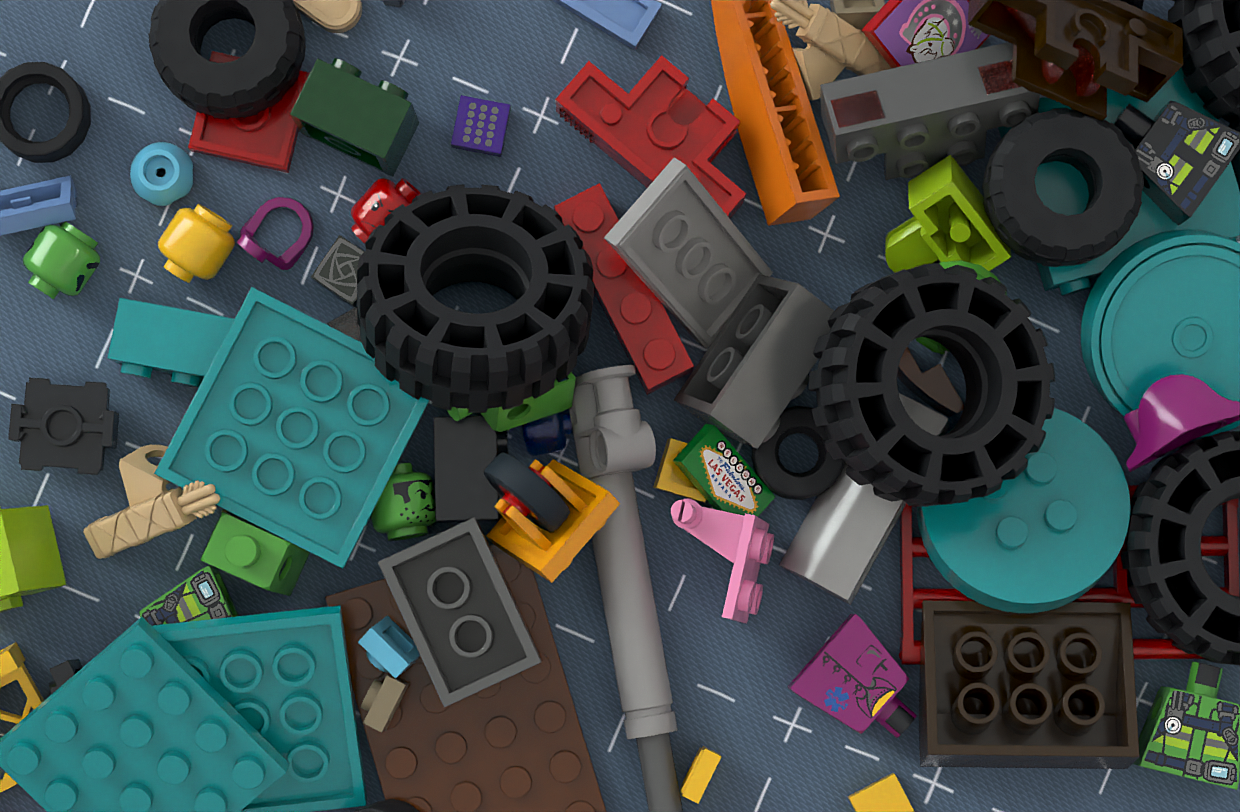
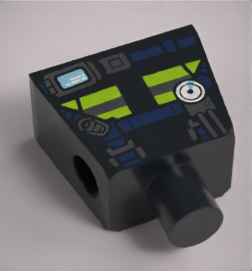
[1113,101,1240,225]

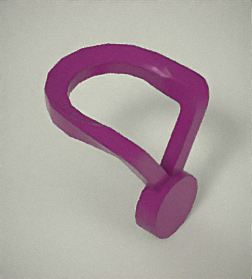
[237,197,314,270]

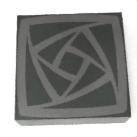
[311,235,364,307]

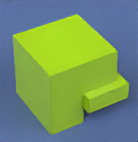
[0,505,67,613]

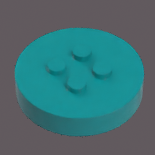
[1081,229,1240,439]
[917,408,1131,613]

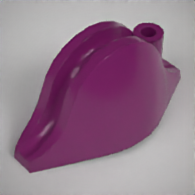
[1123,374,1240,472]

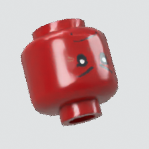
[351,178,422,243]

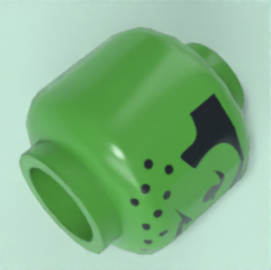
[371,463,436,541]

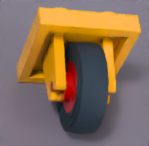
[484,452,620,583]

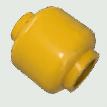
[158,204,235,283]

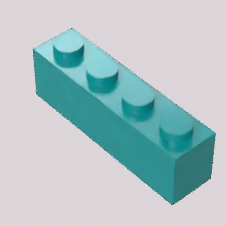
[107,298,234,388]

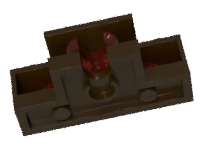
[968,0,1183,121]

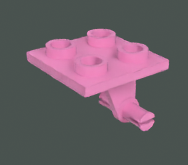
[671,498,774,624]

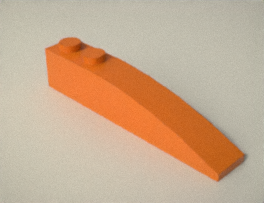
[711,0,840,226]

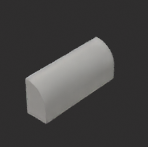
[779,393,950,605]

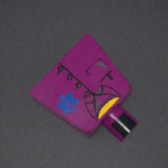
[787,614,917,738]

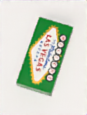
[673,424,775,517]

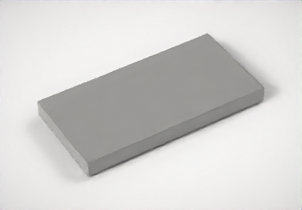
[604,157,773,349]

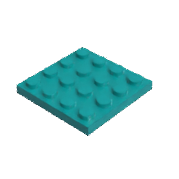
[154,287,430,569]
[152,605,367,812]
[0,617,290,812]

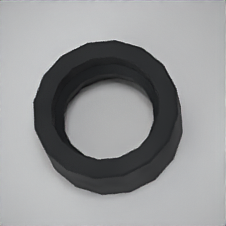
[0,62,91,163]

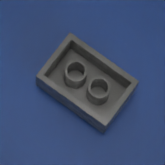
[674,274,834,449]
[378,517,542,708]

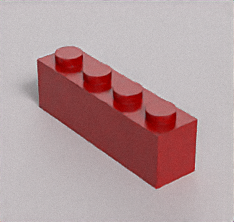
[554,183,694,395]

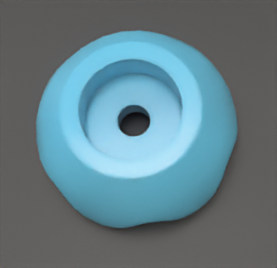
[130,142,193,206]

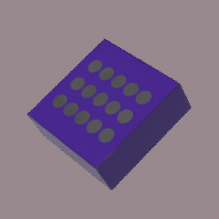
[451,95,511,157]

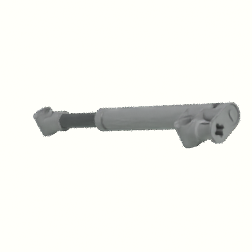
[569,365,683,812]

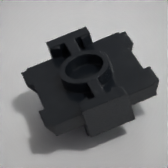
[8,377,119,475]

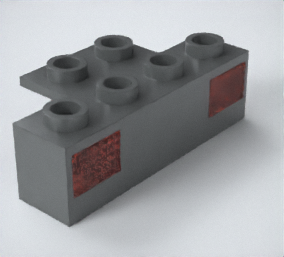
[820,42,1040,180]

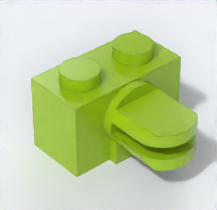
[885,155,1011,273]

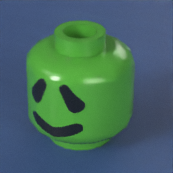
[23,221,100,299]

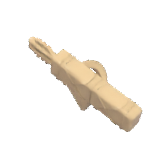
[770,0,892,101]
[83,445,221,559]

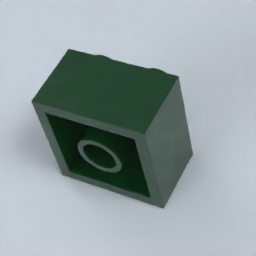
[290,58,419,177]

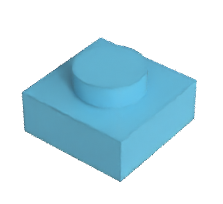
[358,615,420,679]

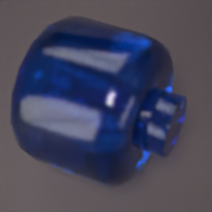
[521,412,573,456]

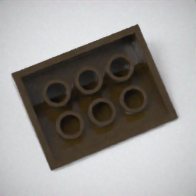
[918,600,1139,769]

